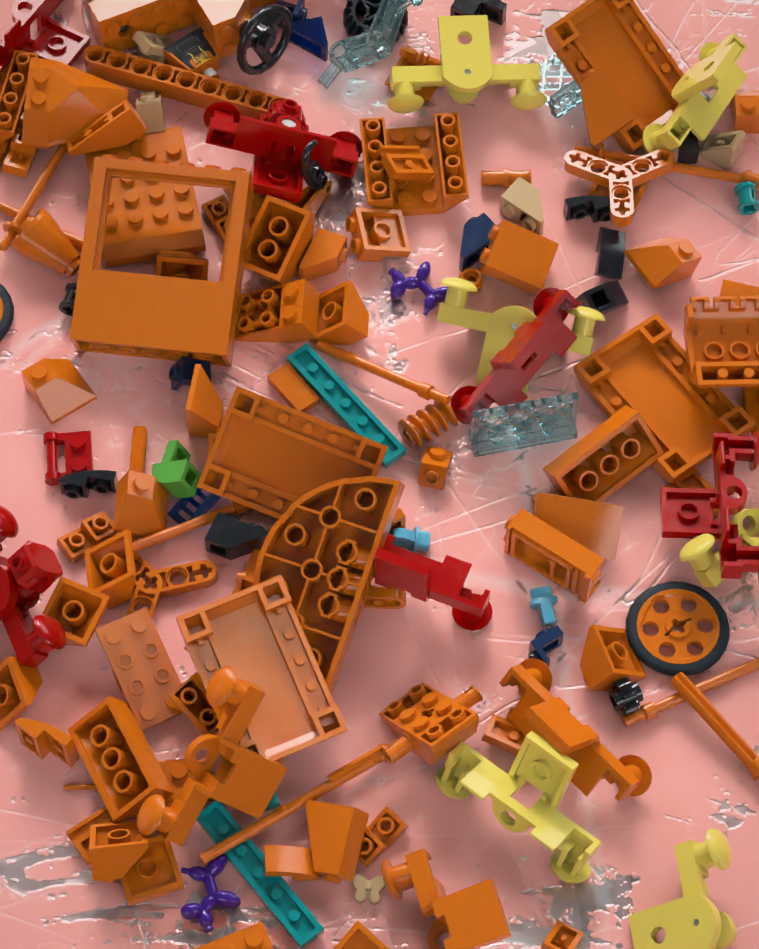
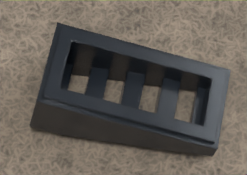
[677,131,699,164]

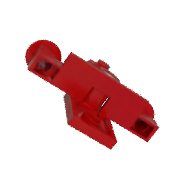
[203,99,362,203]
[0,505,66,668]

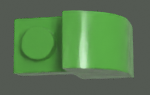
[152,440,201,498]

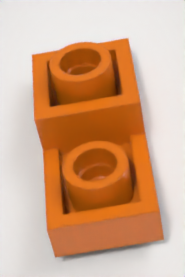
[201,194,229,242]
[56,510,118,564]
[358,806,409,867]
[263,845,322,881]

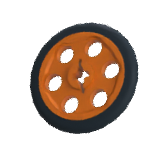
[625,581,730,676]

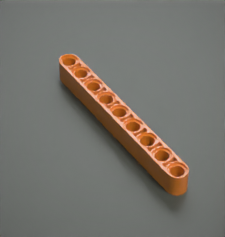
[83,45,286,120]

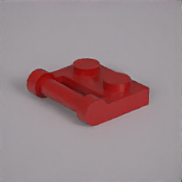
[43,431,93,486]

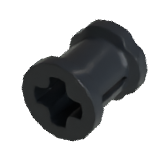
[59,282,77,316]

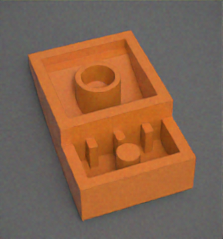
[528,492,624,560]

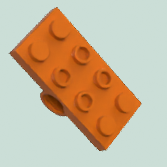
[95,607,183,732]

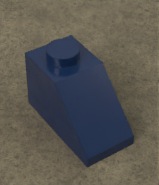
[459,213,495,272]

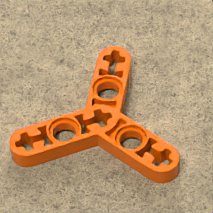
[564,149,674,227]
[106,537,217,620]

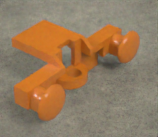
[499,658,652,801]
[136,667,287,846]
[381,848,512,949]

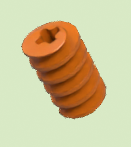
[398,401,458,449]

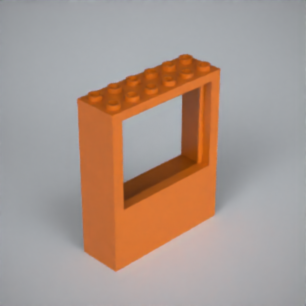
[69,154,254,367]

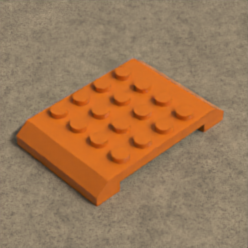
[545,0,684,153]
[84,126,206,268]
[573,313,756,483]
[197,386,388,519]
[176,575,348,761]

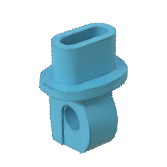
[389,526,431,553]
[529,586,558,627]

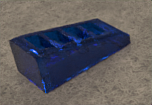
[167,473,222,524]

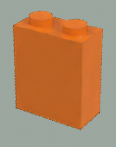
[479,219,559,296]

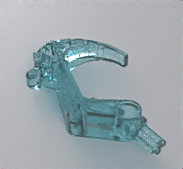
[317,0,423,89]

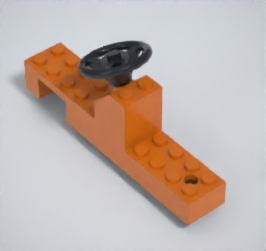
[88,0,293,75]

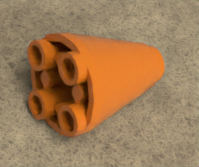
[10,208,80,277]

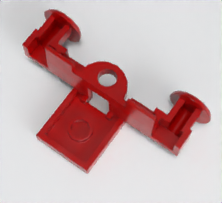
[0,0,90,73]
[450,287,580,425]
[659,431,759,580]
[373,534,493,631]

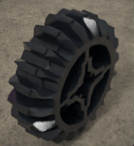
[343,0,408,49]

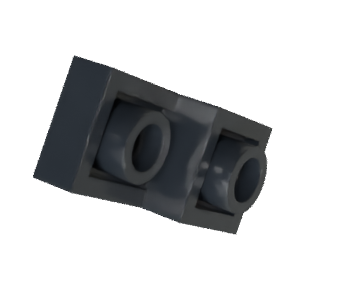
[563,196,610,223]
[594,227,625,281]
[59,470,118,499]

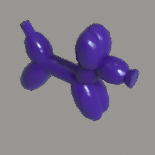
[388,261,448,316]
[180,854,241,933]

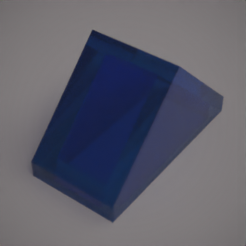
[289,16,328,62]

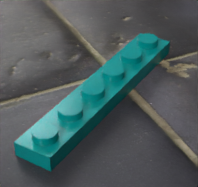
[286,343,406,469]
[196,800,324,949]

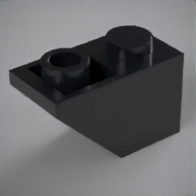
[576,280,629,315]
[205,512,268,560]

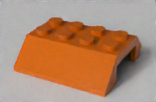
[683,296,759,388]

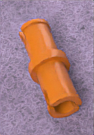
[481,168,532,188]

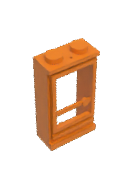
[503,508,605,603]

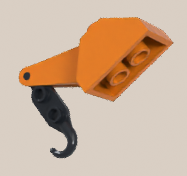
[244,140,332,284]

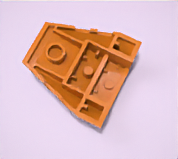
[21,57,128,149]

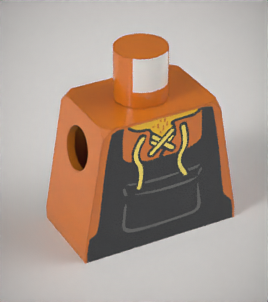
[163,27,220,79]

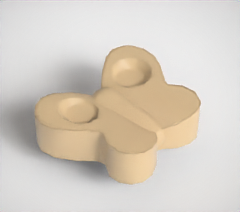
[352,874,386,905]

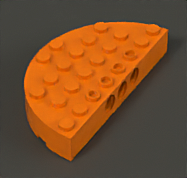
[253,476,405,696]

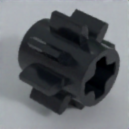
[609,678,643,715]

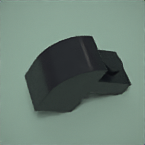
[450,0,507,26]

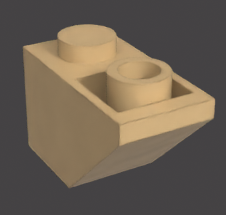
[135,91,166,134]
[500,177,544,235]

